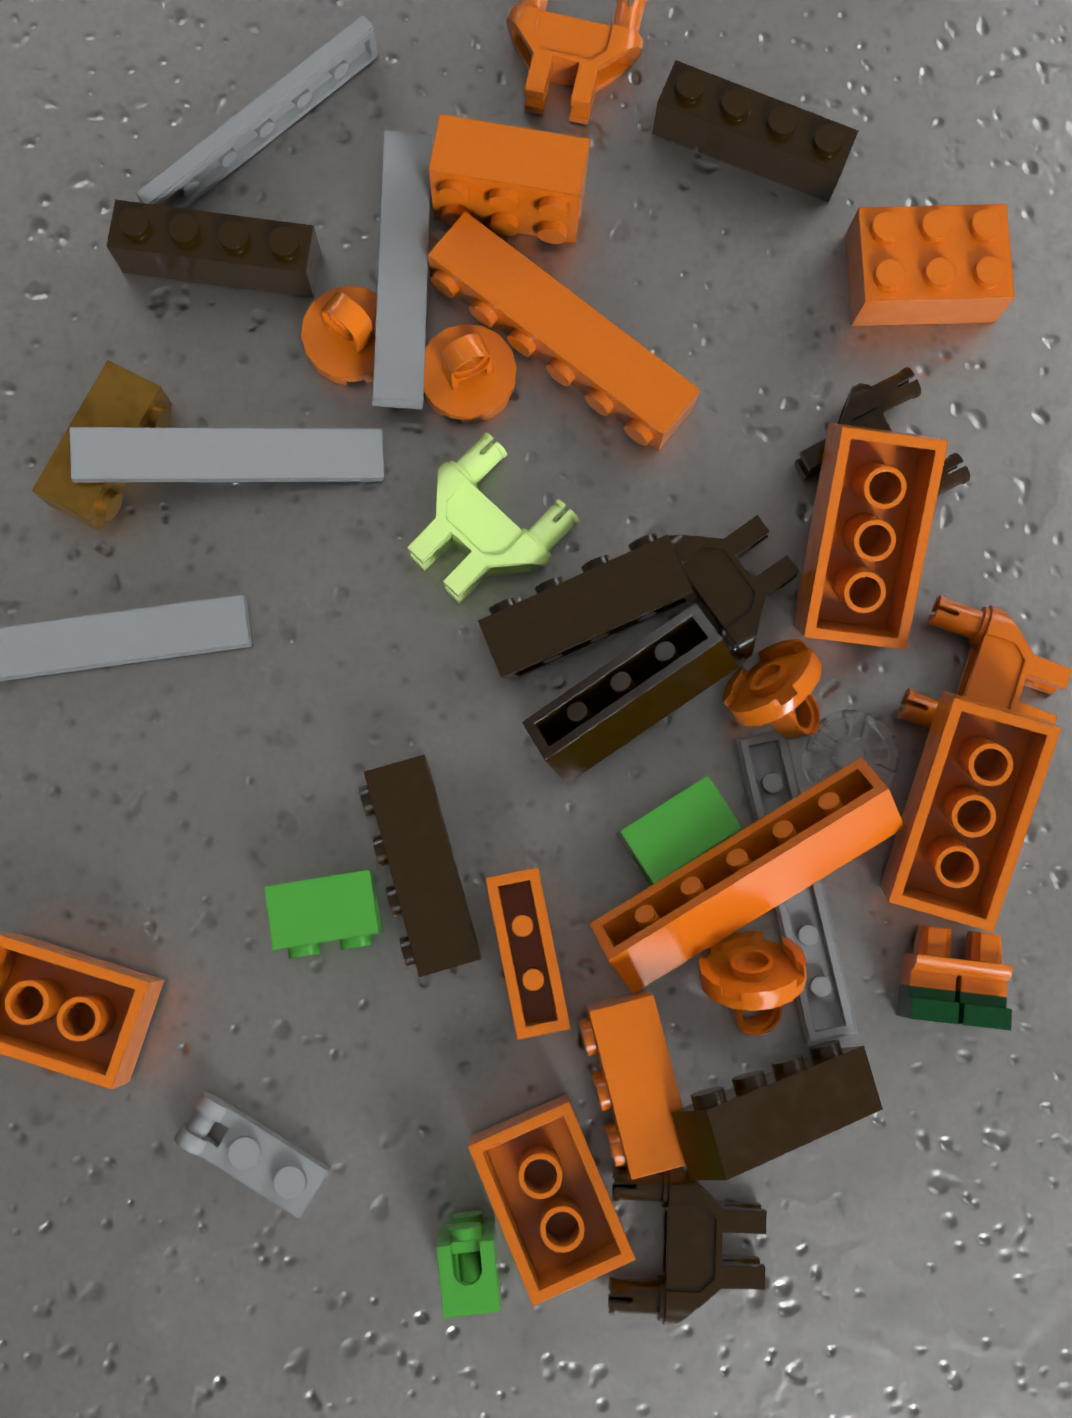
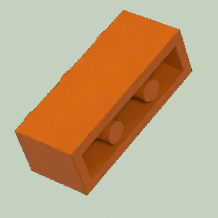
[485,867,571,1040]

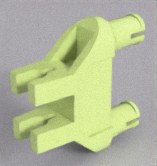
[407,432,580,604]

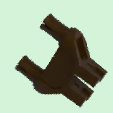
[795,367,970,496]
[668,515,799,660]
[608,1165,767,1325]

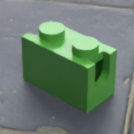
[616,775,742,886]
[264,869,384,959]
[436,1210,502,1319]

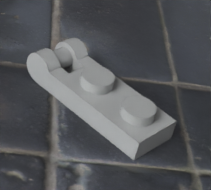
[174,1091,331,1219]

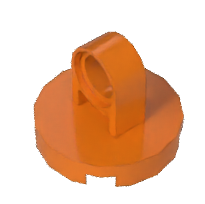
[301,285,377,385]
[424,323,517,424]
[722,639,823,740]
[698,930,807,1036]

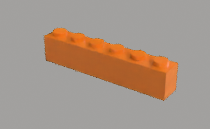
[428,211,700,451]
[590,757,905,994]

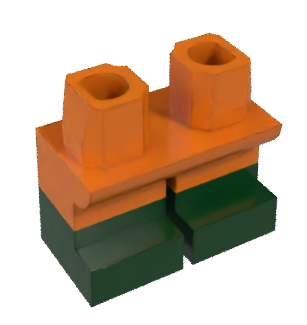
[896,926,1013,1031]

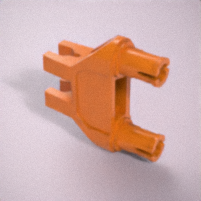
[506,0,647,125]
[897,595,1072,729]

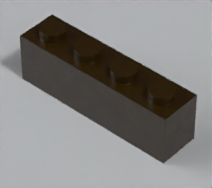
[652,60,859,202]
[107,199,322,298]
[478,533,697,681]
[522,603,738,784]
[359,755,482,977]
[671,1040,883,1180]

